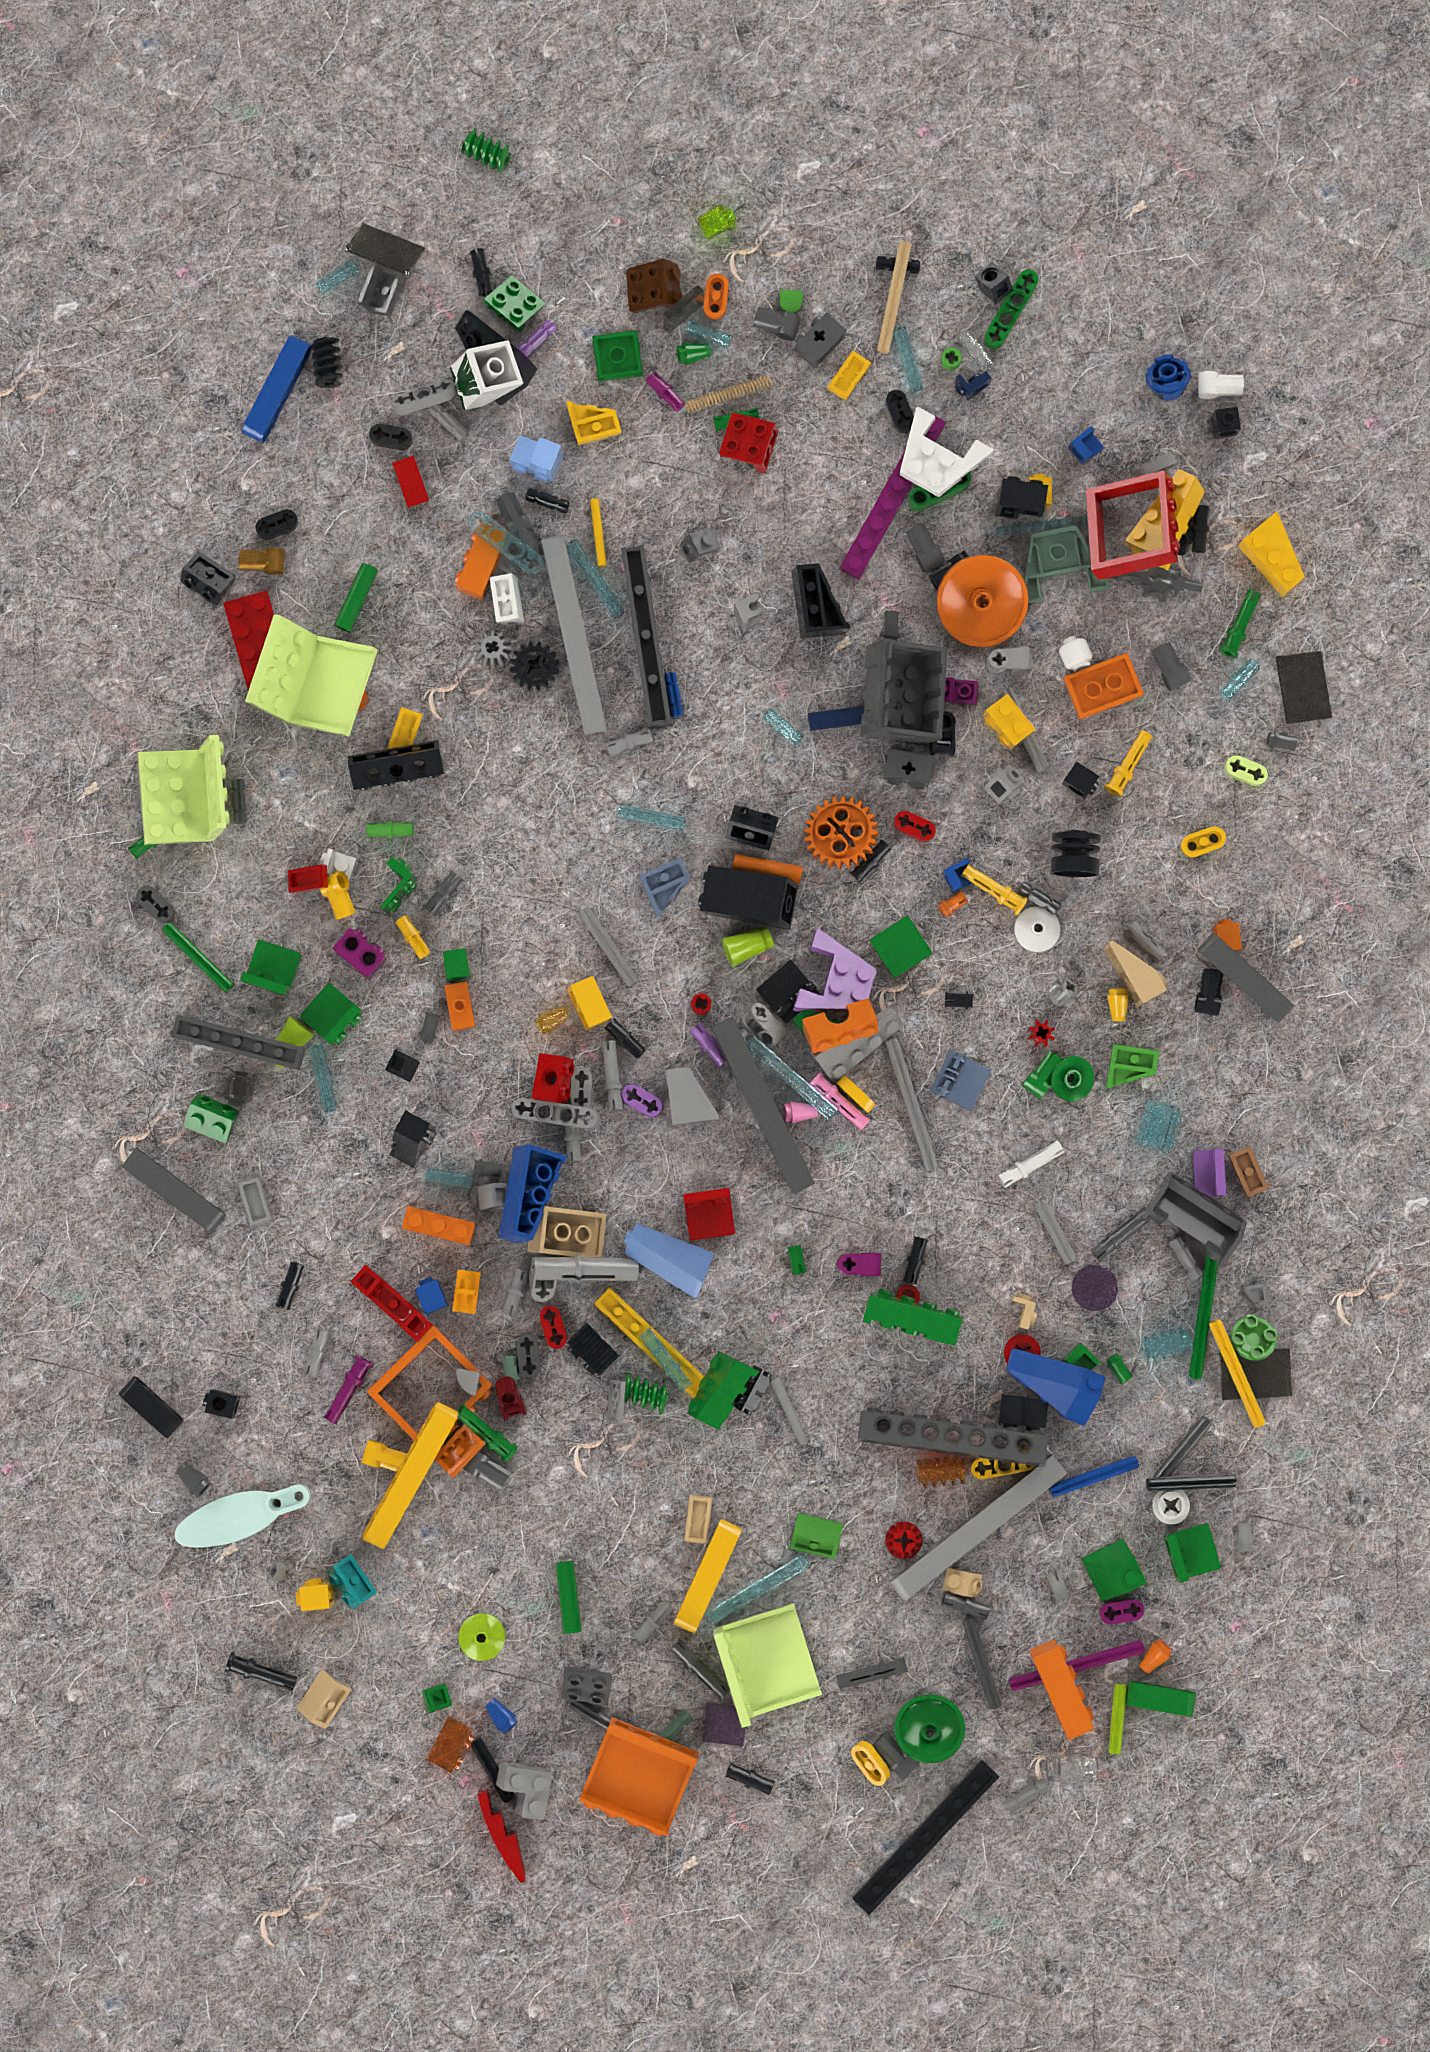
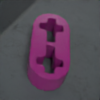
[1099,1599,1144,1624]

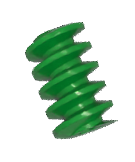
[461,128,512,173]
[624,1373,670,1415]

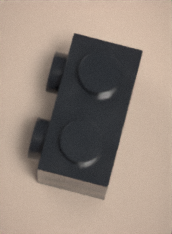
[725,805,779,851]

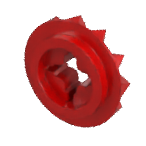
[1004,1334,1041,1363]
[885,1521,923,1559]

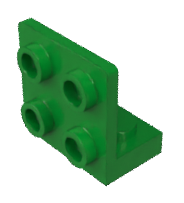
[240,940,302,997]
[1163,1523,1221,1583]

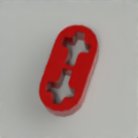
[894,811,936,842]
[540,1306,567,1349]

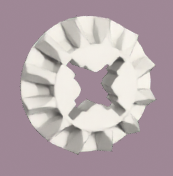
[1152,1490,1190,1524]

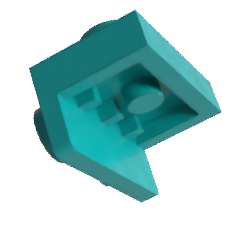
[327,1554,377,1610]

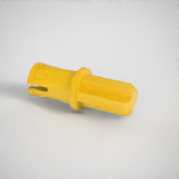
[395,915,430,959]

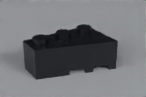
[791,563,850,639]
[389,1110,437,1168]

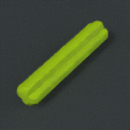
[1108,1683,1127,1754]

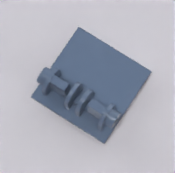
[930,1050,991,1111]

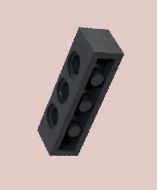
[348,740,444,791]

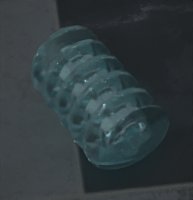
[1142,1326,1194,1365]

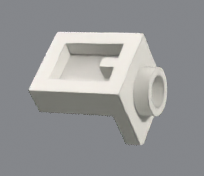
[319,848,357,881]

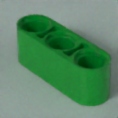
[908,471,971,512]
[1126,1681,1196,1717]

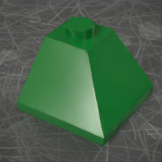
[1081,1538,1147,1601]

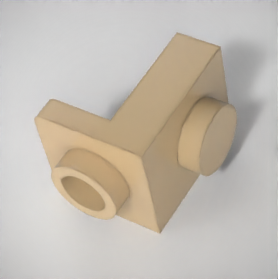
[1010,1293,1037,1330]
[943,1567,982,1597]

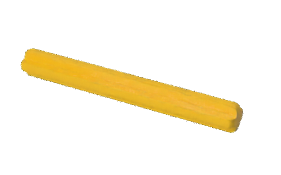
[1209,1319,1266,1428]

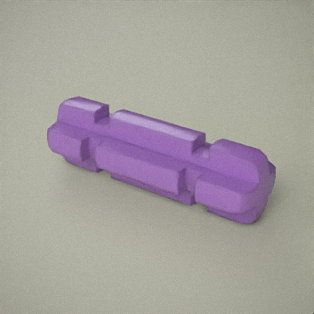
[518,320,556,356]

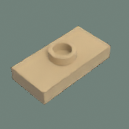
[684,1494,713,1544]

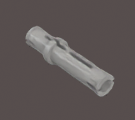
[602,1040,623,1111]

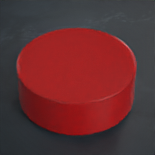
[896,1285,920,1303]

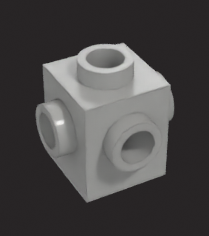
[984,764,1025,804]

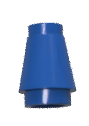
[485,1698,518,1734]

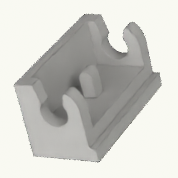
[733,592,762,633]

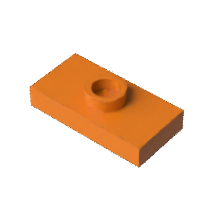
[444,981,476,1031]

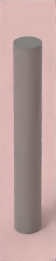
[771,1377,808,1445]

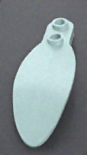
[174,1484,311,1548]

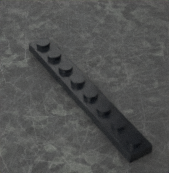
[852,1759,999,1915]

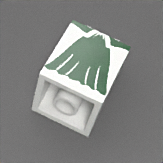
[450,340,523,410]

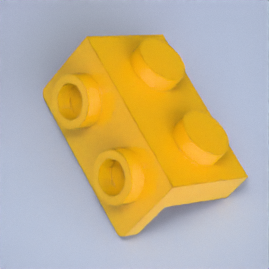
[983,693,1036,750]

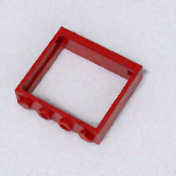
[1086,470,1180,580]

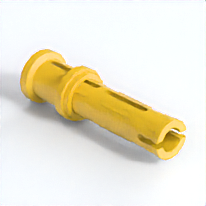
[1104,730,1153,797]
[961,864,1028,915]

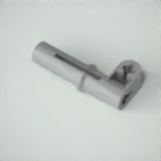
[529,1254,639,1302]

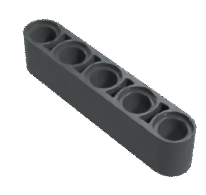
[1198,932,1294,1023]
[122,1148,226,1233]

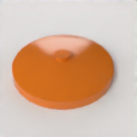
[936,554,1028,647]

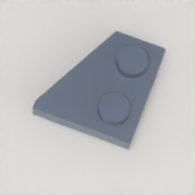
[639,857,690,916]

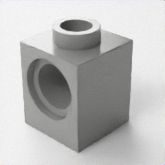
[478,1183,508,1210]

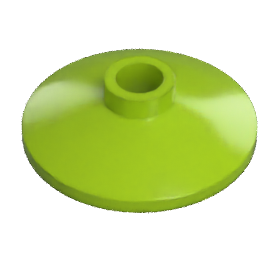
[458,1613,505,1661]

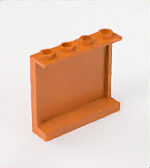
[579,1717,699,1836]

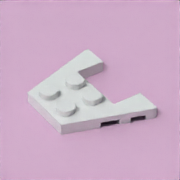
[900,407,994,497]

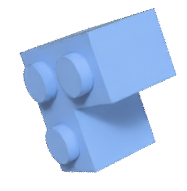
[510,435,563,482]

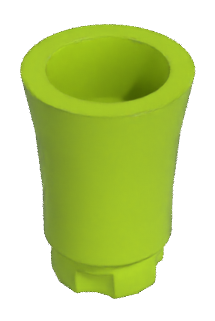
[721,926,774,968]
[275,1016,315,1069]

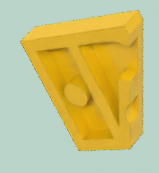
[566,401,622,446]

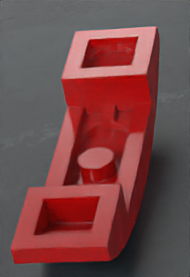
[350,1264,433,1342]

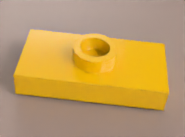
[827,350,871,401]
[387,706,423,749]

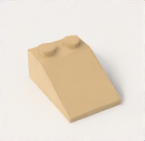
[1103,940,1167,1008]
[527,1206,607,1257]

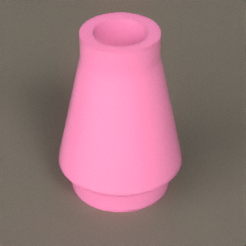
[783,1101,818,1124]

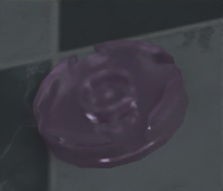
[1071,1265,1118,1311]

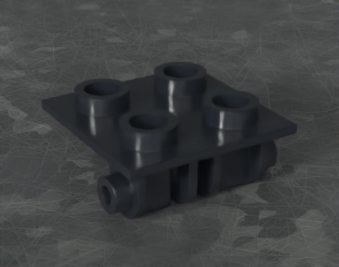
[756,960,821,1024]

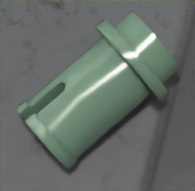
[502,1356,520,1384]

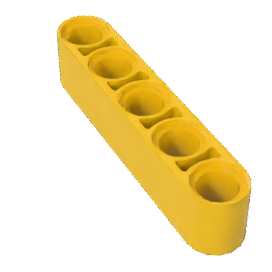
[673,1519,742,1634]

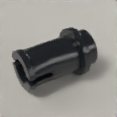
[945,991,973,1010]

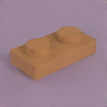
[1228,1146,1269,1198]

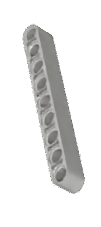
[541,535,607,735]
[889,1454,1067,1601]

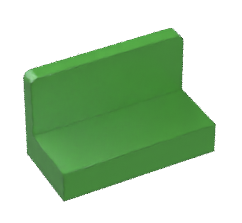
[789,1513,843,1559]

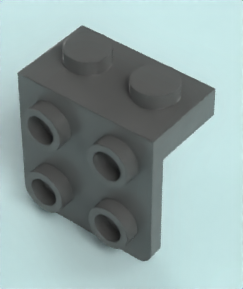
[561,1667,612,1705]

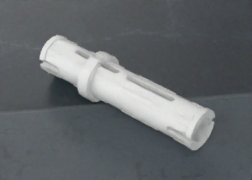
[998,1141,1065,1188]

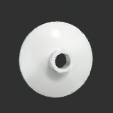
[1014,906,1060,952]

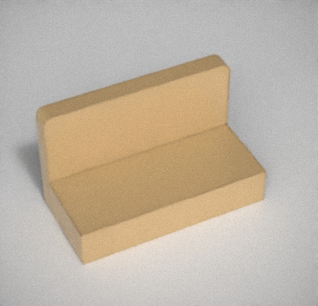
[297,1669,352,1729]

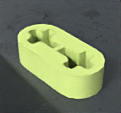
[1224,755,1268,786]

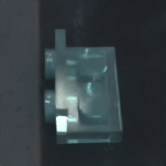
[1136,1100,1181,1154]

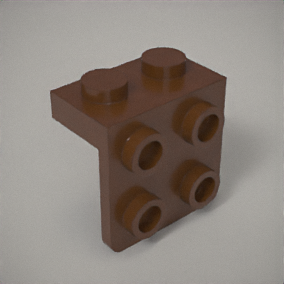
[626,258,682,313]

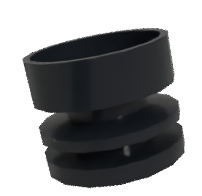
[1051,830,1101,877]

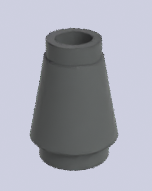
[176,1462,211,1497]

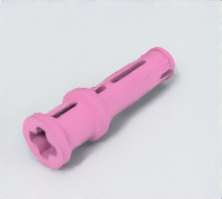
[807,1071,870,1131]

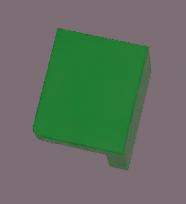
[443,948,471,981]
[1063,1343,1101,1370]

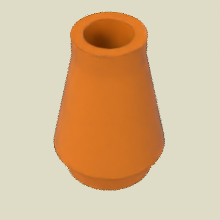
[1139,1639,1173,1674]

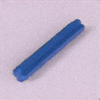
[1049,1456,1139,1497]

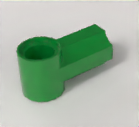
[1022,1051,1062,1099]

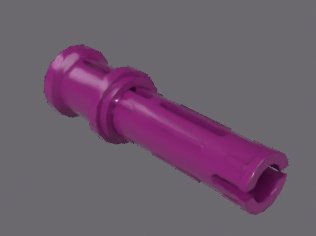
[324,1355,374,1425]

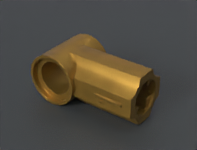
[238,548,285,575]

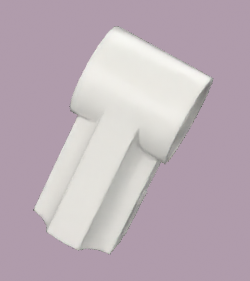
[1198,371,1244,399]

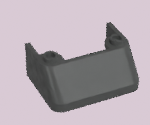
[1142,1172,1247,1269]

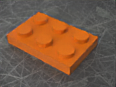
[1063,653,1144,721]

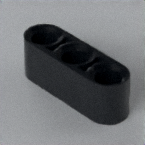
[118,1376,184,1438]

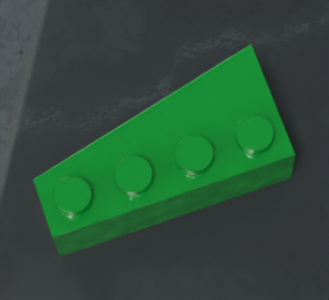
[862,1289,964,1346]

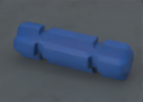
[664,672,684,717]

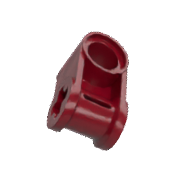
[495,1376,527,1421]

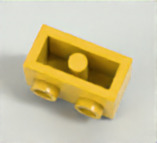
[296,1578,335,1611]

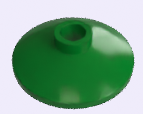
[1051,1056,1094,1102]

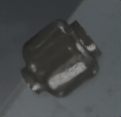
[223,1071,255,1106]

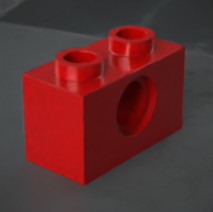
[531,1053,574,1104]

